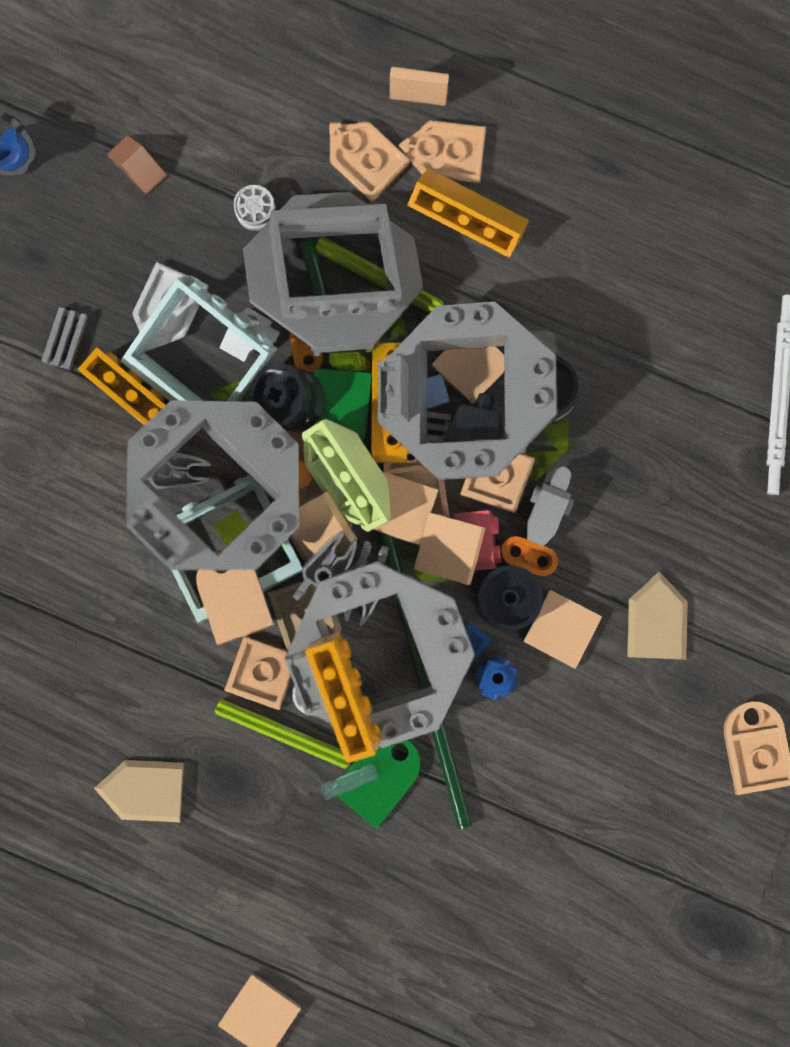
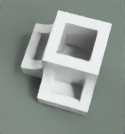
[220,308,280,362]

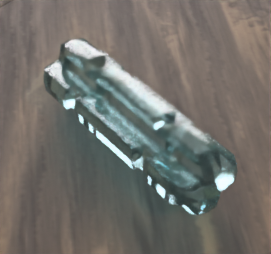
[321,764,378,800]

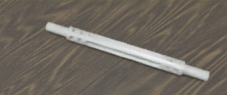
[766,295,790,495]

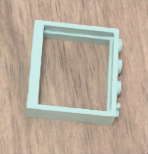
[121,275,278,402]
[172,475,303,623]

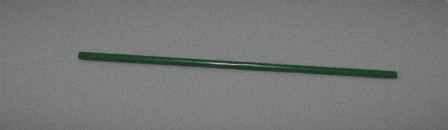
[300,240,472,829]

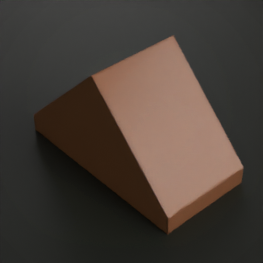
[107,136,167,196]

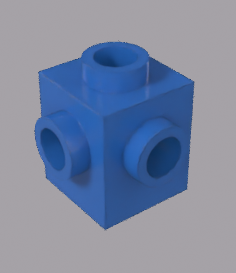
[474,656,519,701]

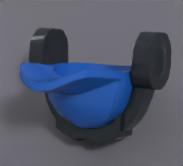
[0,112,36,176]

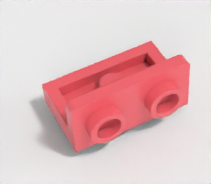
[454,510,502,571]

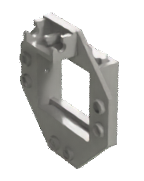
[243,192,423,356]
[378,302,557,480]
[126,400,299,570]
[284,561,475,748]

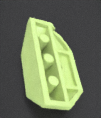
[302,419,391,532]

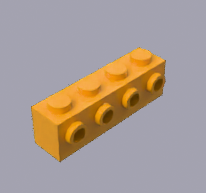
[408,168,529,258]
[371,343,411,463]
[78,347,166,425]
[305,632,382,763]

